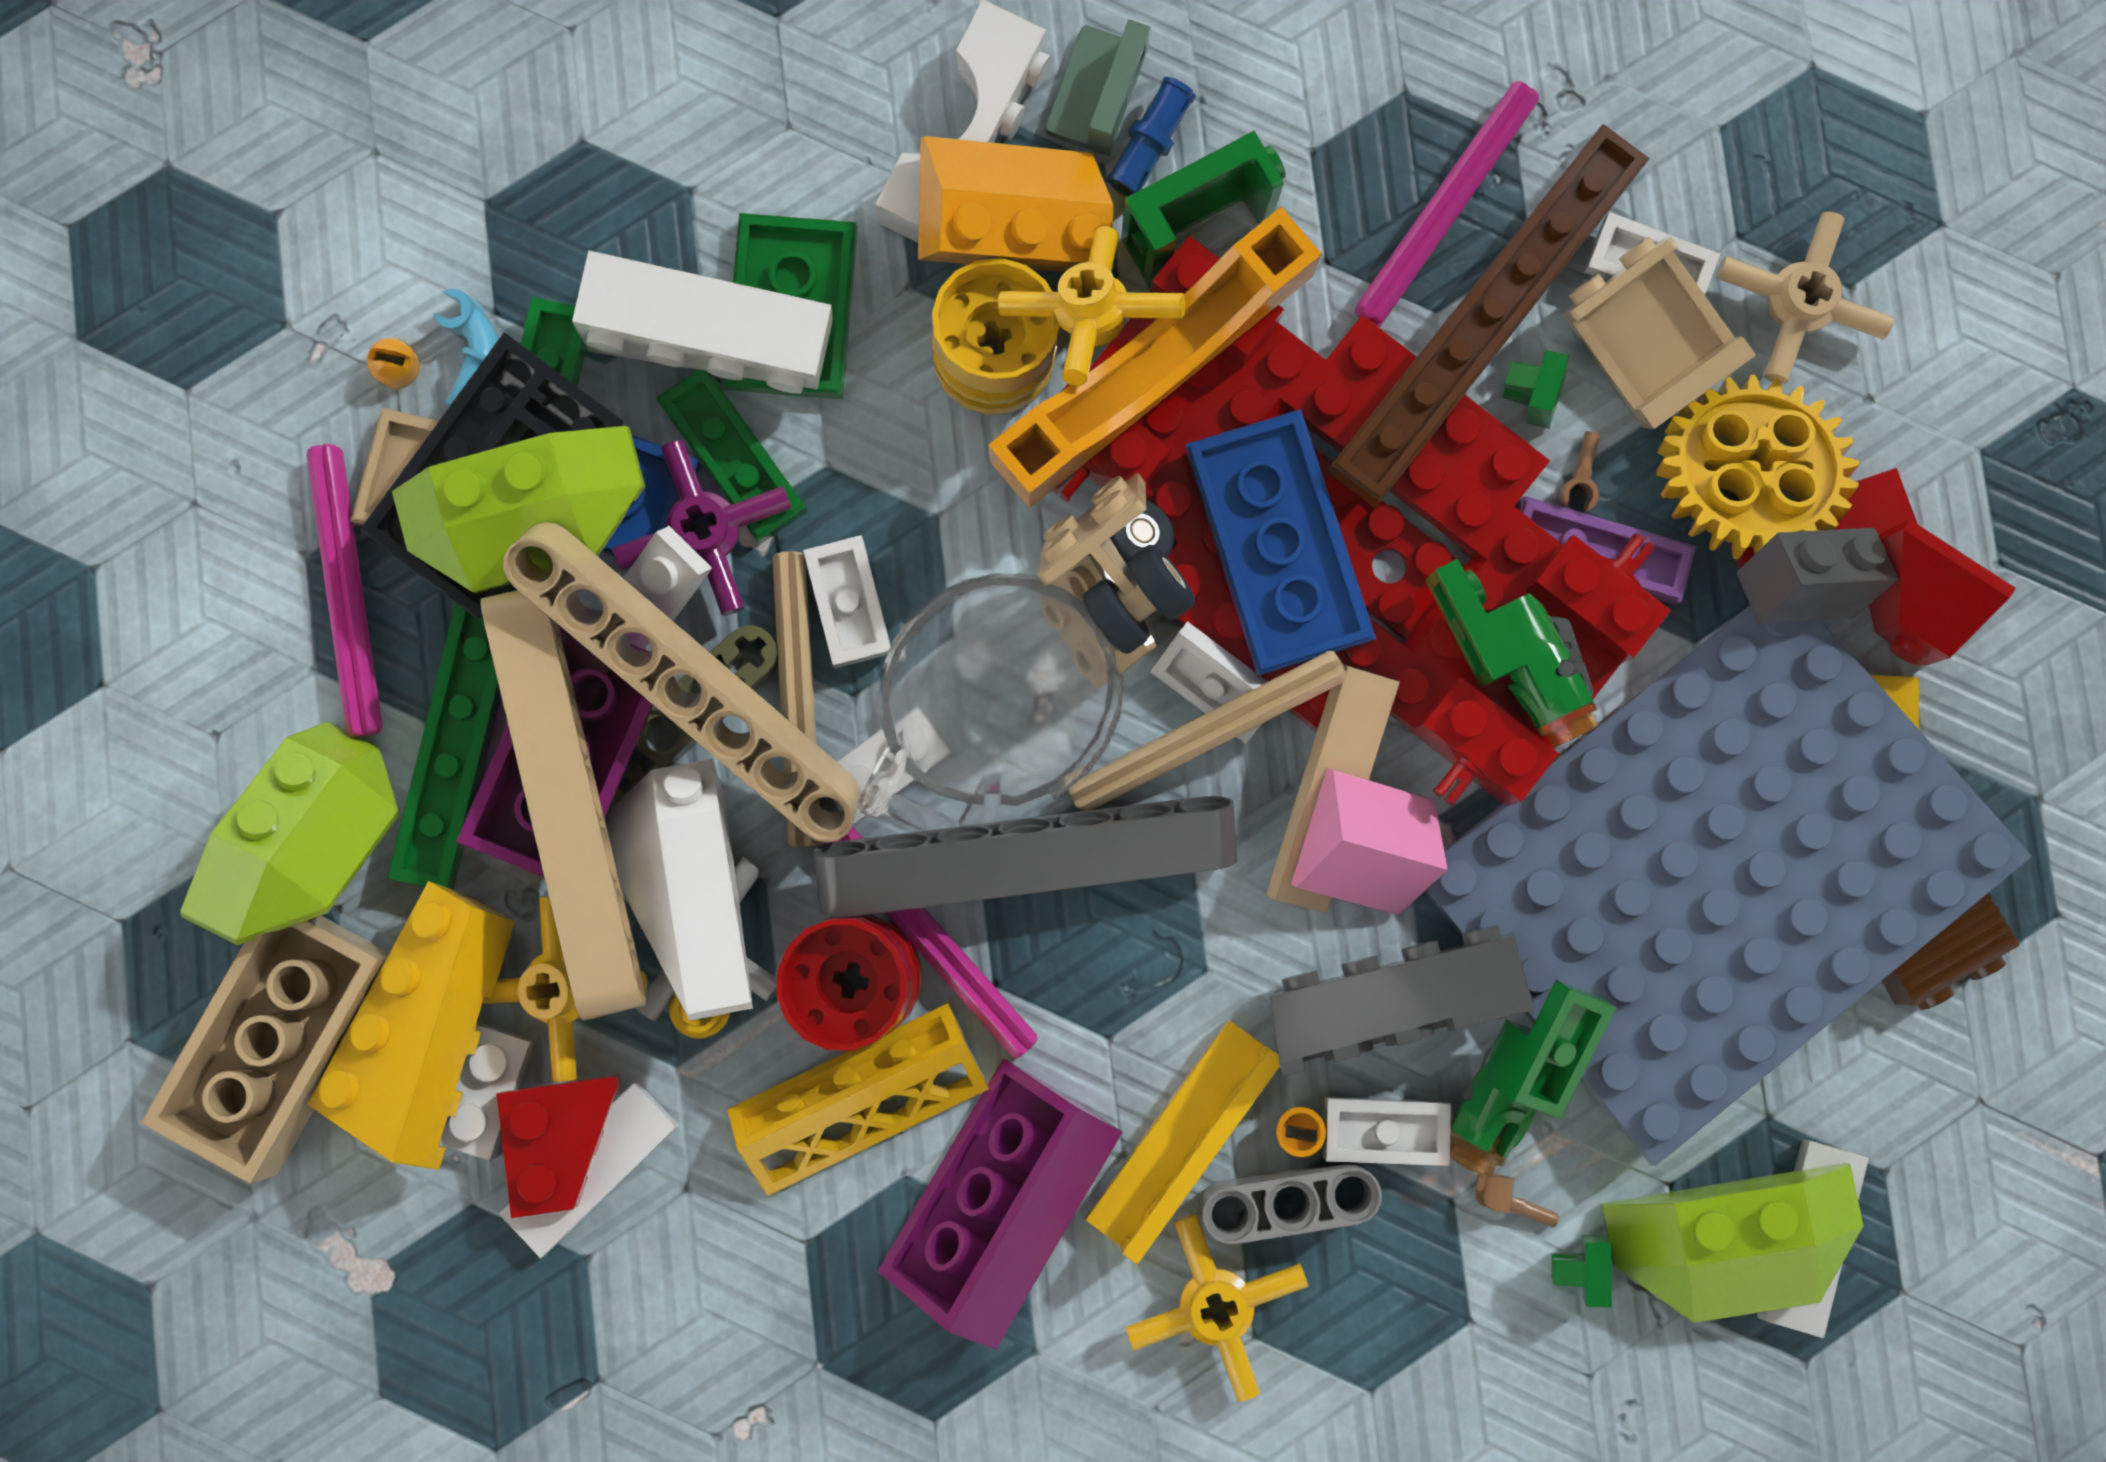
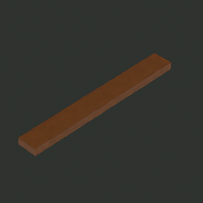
[1327,124,1650,508]

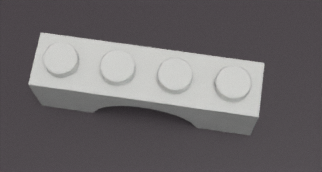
[875,0,1051,243]

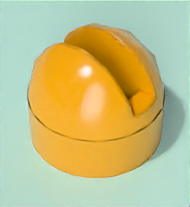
[367,338,420,389]
[1276,1107,1326,1158]

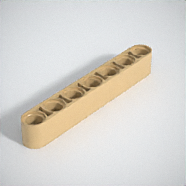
[503,522,861,843]
[481,590,646,1021]

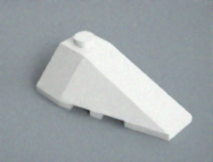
[605,758,753,1021]

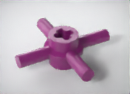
[613,440,792,616]

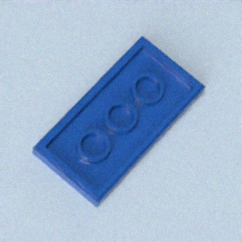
[1184,409,1376,677]

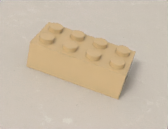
[141,916,389,1184]

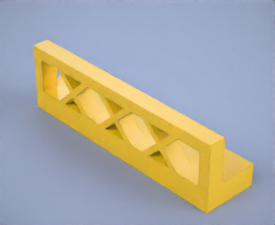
[727,1003,989,1196]
[1085,1020,1280,1265]

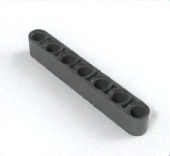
[813,796,1238,917]

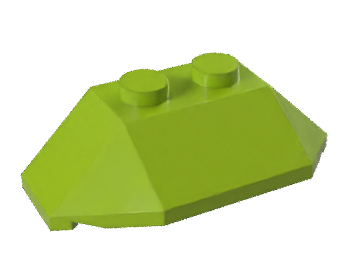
[392,426,645,593]
[180,722,399,946]
[1601,1163,1863,1323]

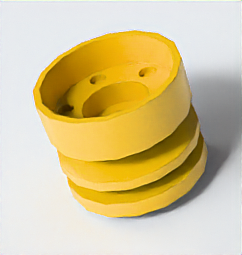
[932,258,1060,415]

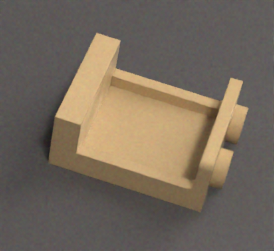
[1562,237,1756,429]

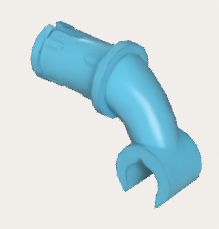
[433,289,498,406]

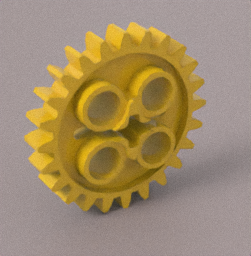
[1656,375,1859,560]

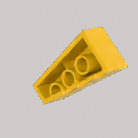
[307,881,515,1170]

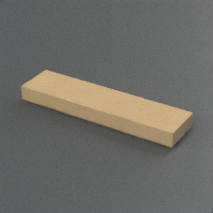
[1266,665,1400,913]

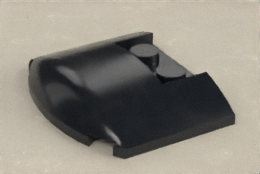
[360,332,623,618]

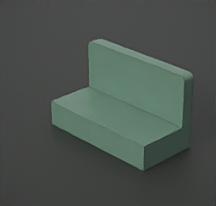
[1046,19,1151,156]

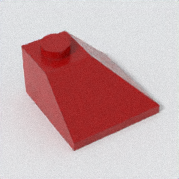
[1869,519,2016,666]

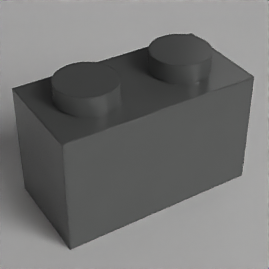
[1736,528,1899,624]

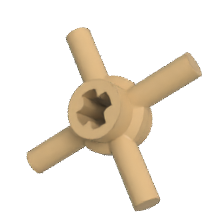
[1716,212,1894,384]

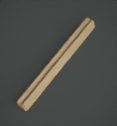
[772,551,821,848]
[1069,651,1347,811]

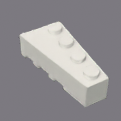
[572,250,833,393]

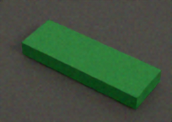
[656,370,808,545]

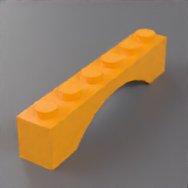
[988,207,1322,509]

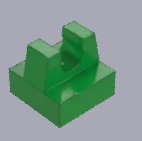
[1503,350,1569,429]
[1551,1234,1612,1308]

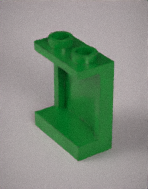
[1121,130,1286,288]

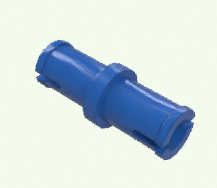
[1106,76,1196,197]

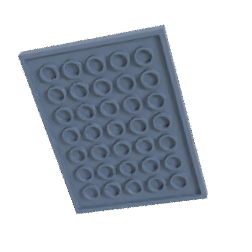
[1424,605,2033,1166]

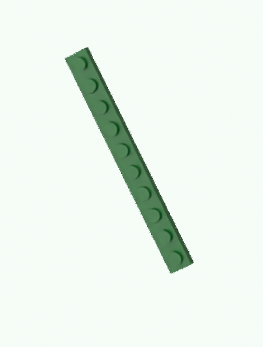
[387,297,587,890]

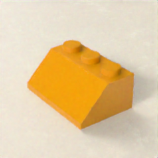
[918,136,1113,272]

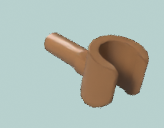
[1557,431,1600,512]
[1476,1172,1559,1228]

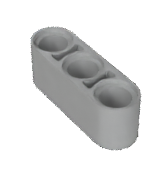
[1198,1162,1382,1244]

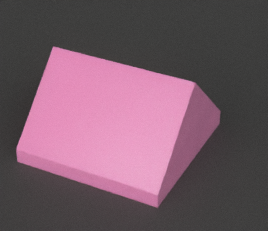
[1291,768,1448,915]

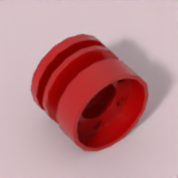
[776,915,922,1051]

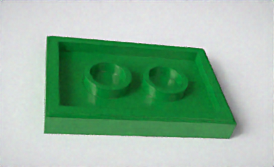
[723,213,858,400]

